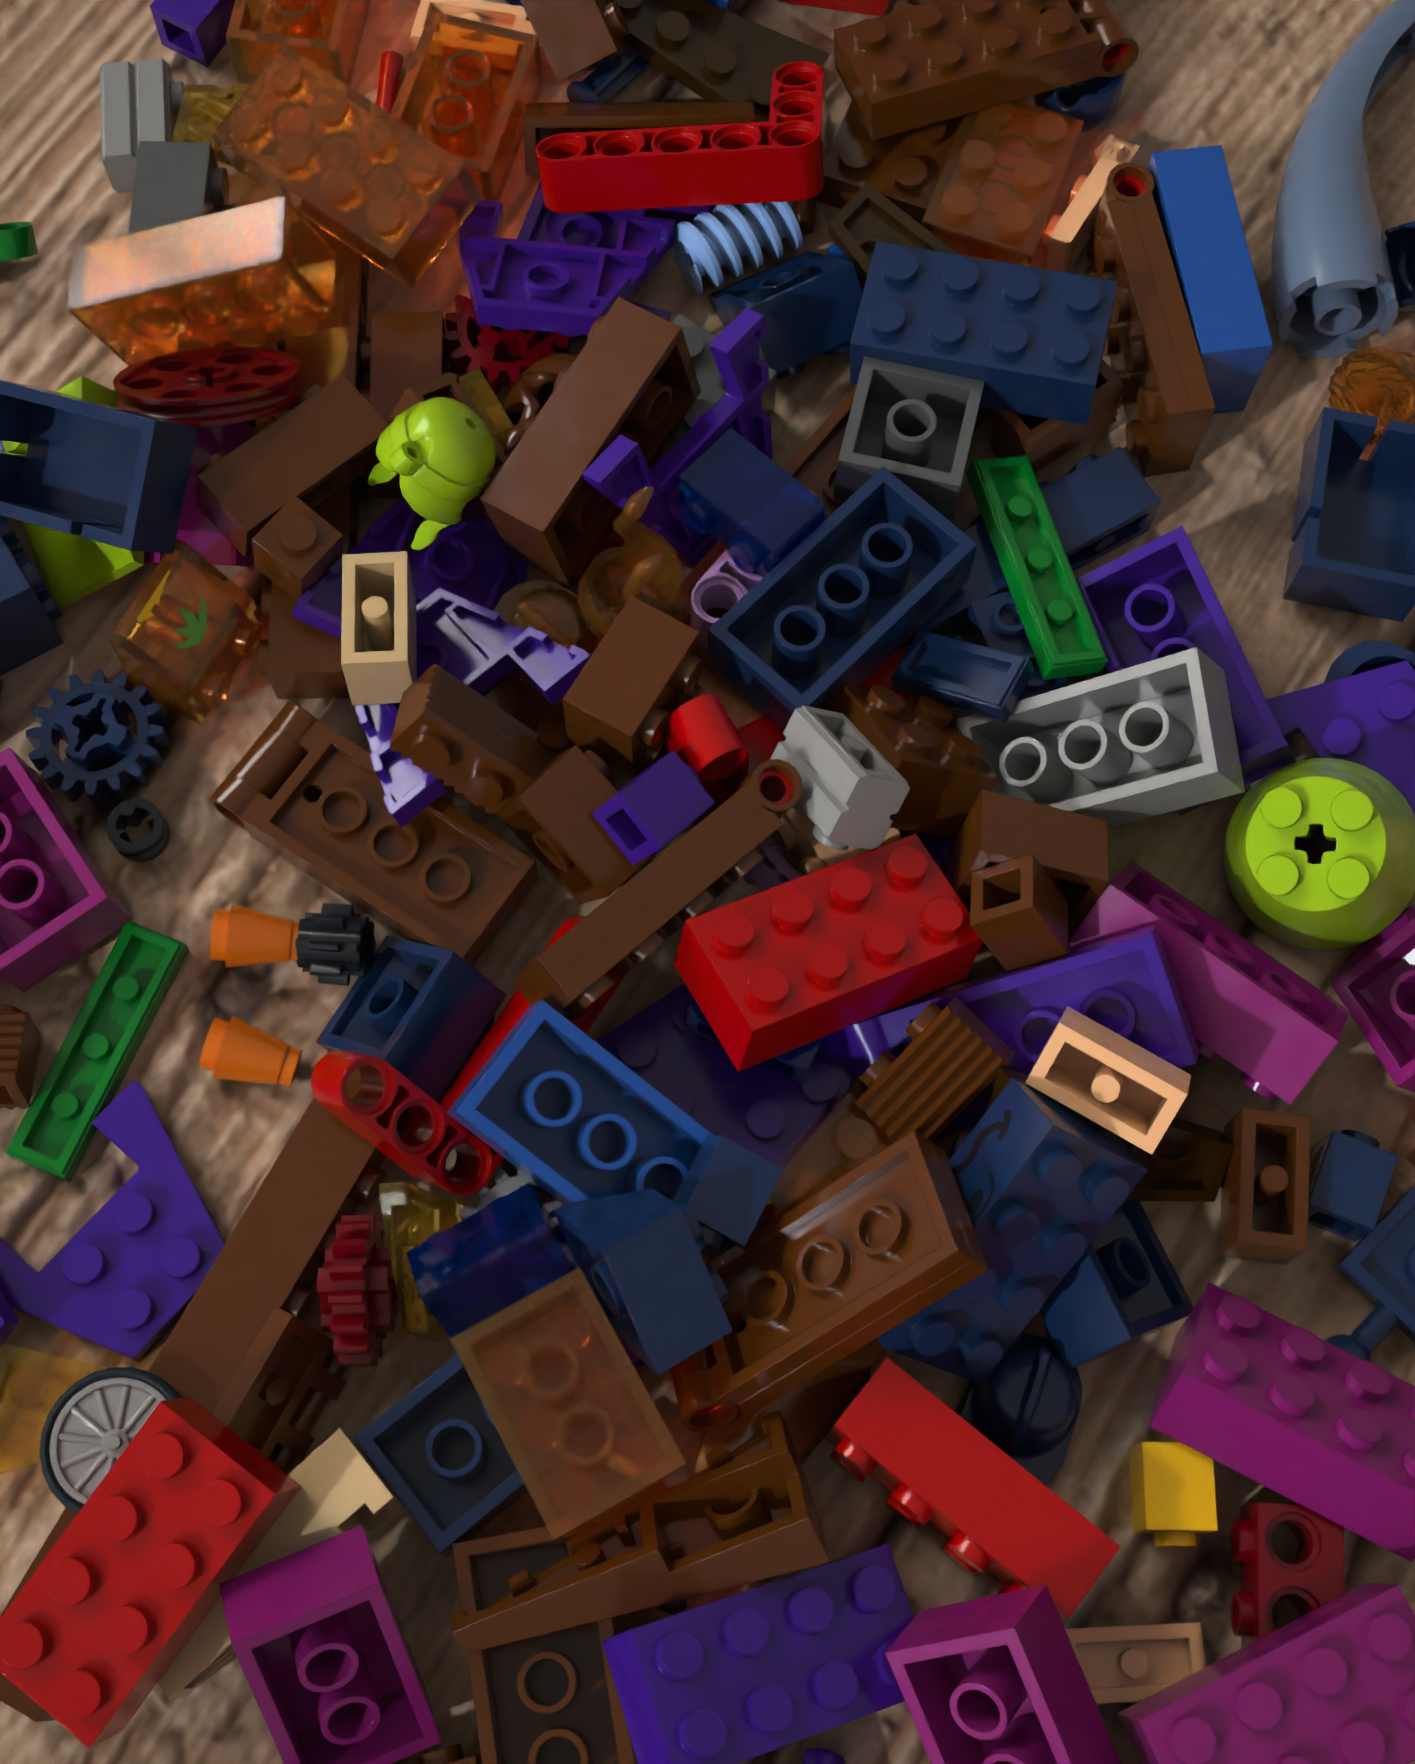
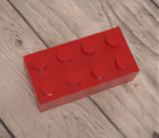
[673,833,983,1072]
[825,1357,1120,1620]
[0,1397,301,1748]

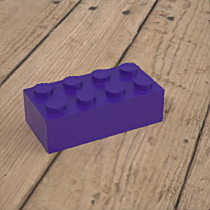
[1076,526,1296,816]
[602,1543,914,1764]

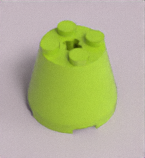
[1224,758,1415,950]

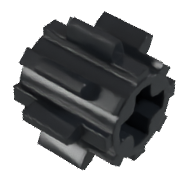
[295,903,376,986]

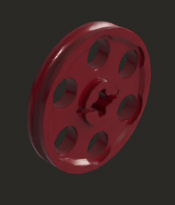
[113,346,304,427]

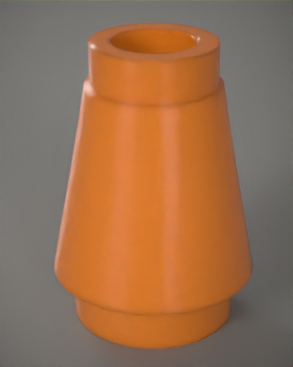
[210,904,299,968]
[199,1016,303,1088]

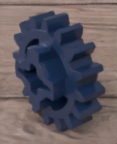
[26,669,169,806]

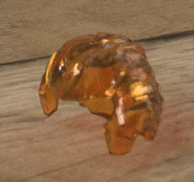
[1328,346,1415,446]

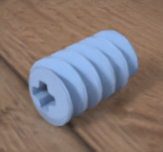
[673,201,803,295]

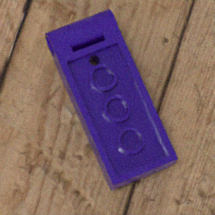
[842,924,1199,1150]

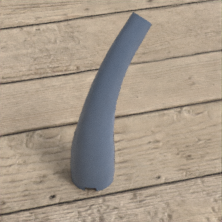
[1271,0,1415,358]

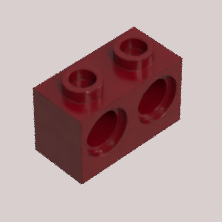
[1230,1502,1345,1648]

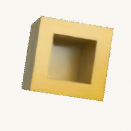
[1128,1442,1218,1548]

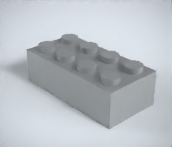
[957,647,1245,828]

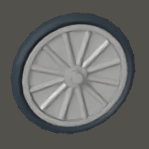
[39,1367,181,1514]

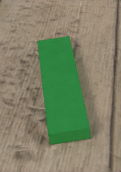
[966,455,1108,680]
[5,921,189,1183]

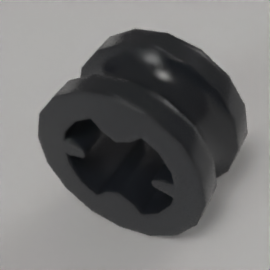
[106,798,170,862]

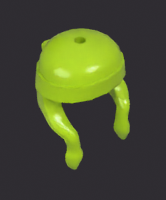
[368,397,497,550]

